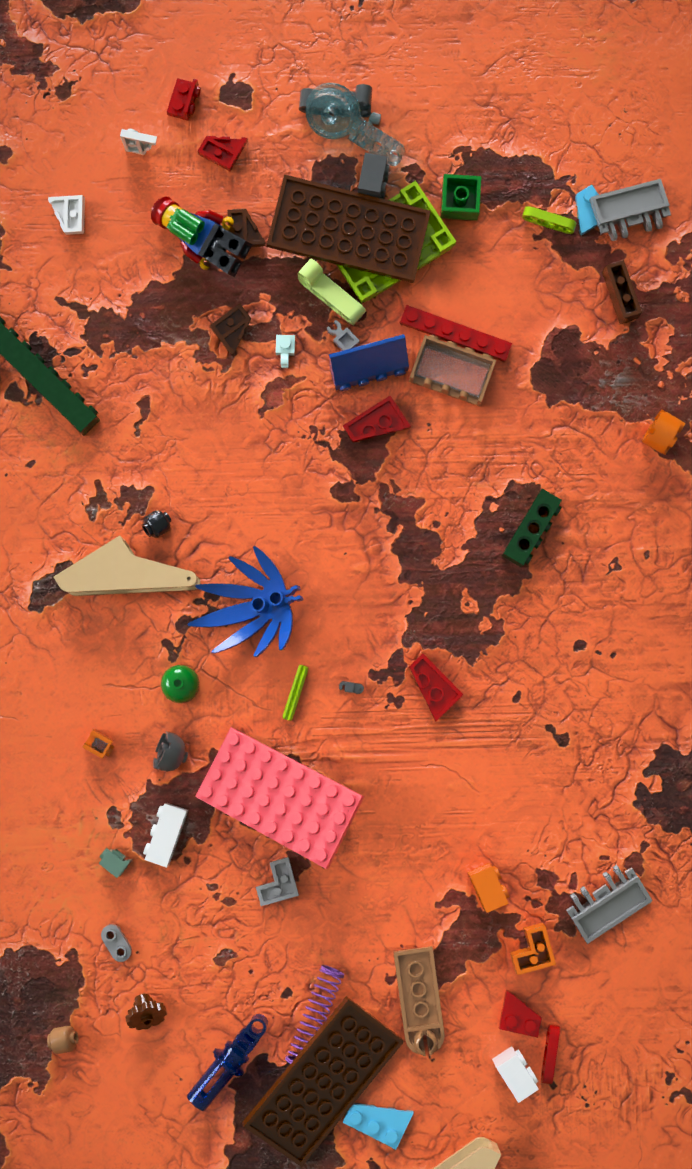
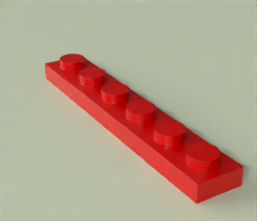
[400,305,512,362]

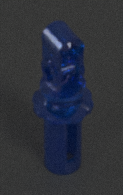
[187,1014,268,1111]

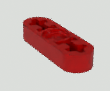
[541,1024,560,1085]

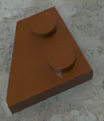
[227,209,266,247]
[210,304,251,356]

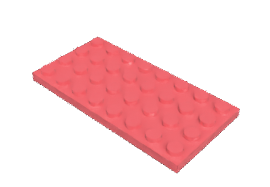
[195,727,364,869]

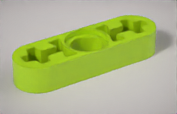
[522,206,577,234]

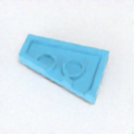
[343,1103,414,1150]

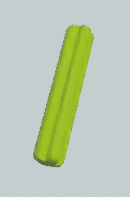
[282,665,309,721]

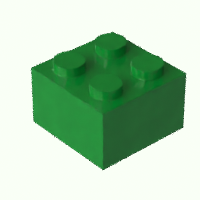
[440,174,481,221]

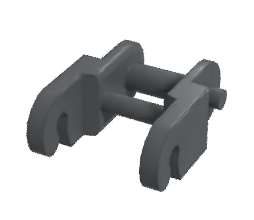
[339,681,364,694]

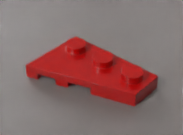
[343,396,411,443]
[409,653,463,722]

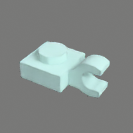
[276,335,295,368]

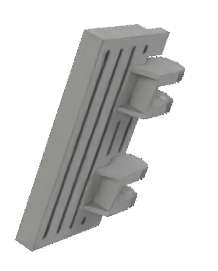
[589,179,671,241]
[566,865,653,944]

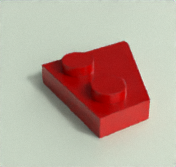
[197,136,248,171]
[498,990,542,1038]

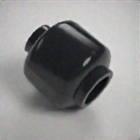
[142,510,171,538]

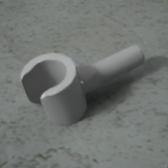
[361,112,381,137]

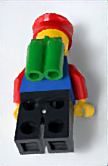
[151,196,253,277]

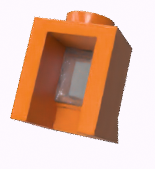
[82,729,114,759]

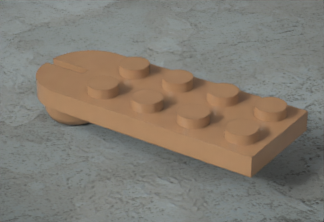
[393,946,445,1056]

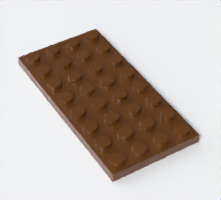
[267,174,431,283]
[242,996,404,1167]

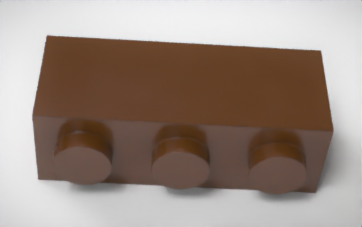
[602,260,642,324]

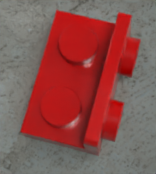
[167,78,201,121]

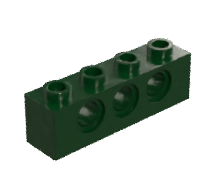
[502,489,562,567]

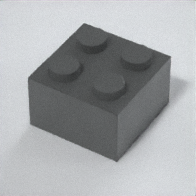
[358,152,390,199]

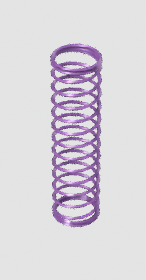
[285,965,344,1064]

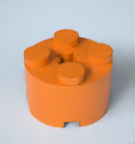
[642,409,685,455]

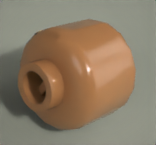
[47,1026,79,1054]

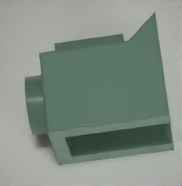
[99,848,133,878]

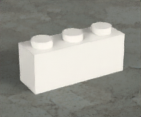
[143,803,188,868]

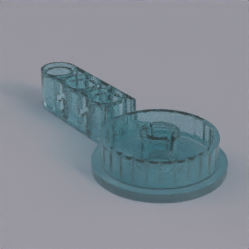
[306,83,405,166]

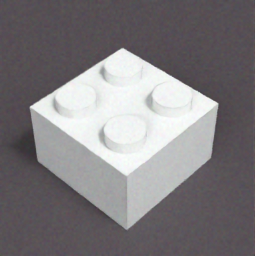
[492,1046,539,1103]

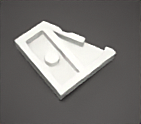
[48,195,85,235]

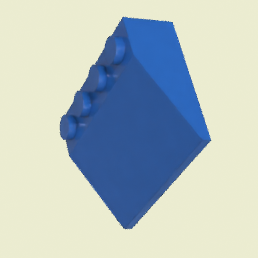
[329,334,409,391]

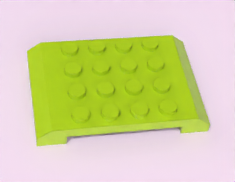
[336,181,456,303]

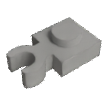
[327,320,360,351]

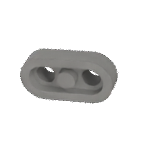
[101,924,132,962]

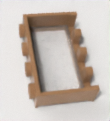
[409,335,496,406]

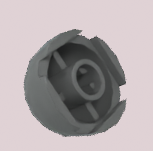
[153,731,188,772]

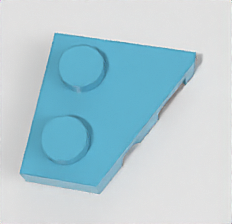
[575,185,599,236]

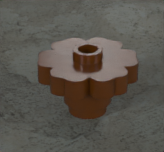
[125,994,167,1030]

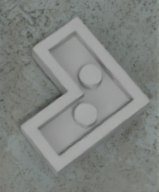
[256,857,299,906]

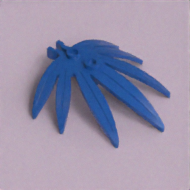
[188,546,303,657]

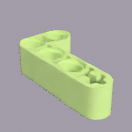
[298,259,366,326]

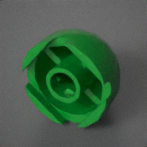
[161,665,199,703]

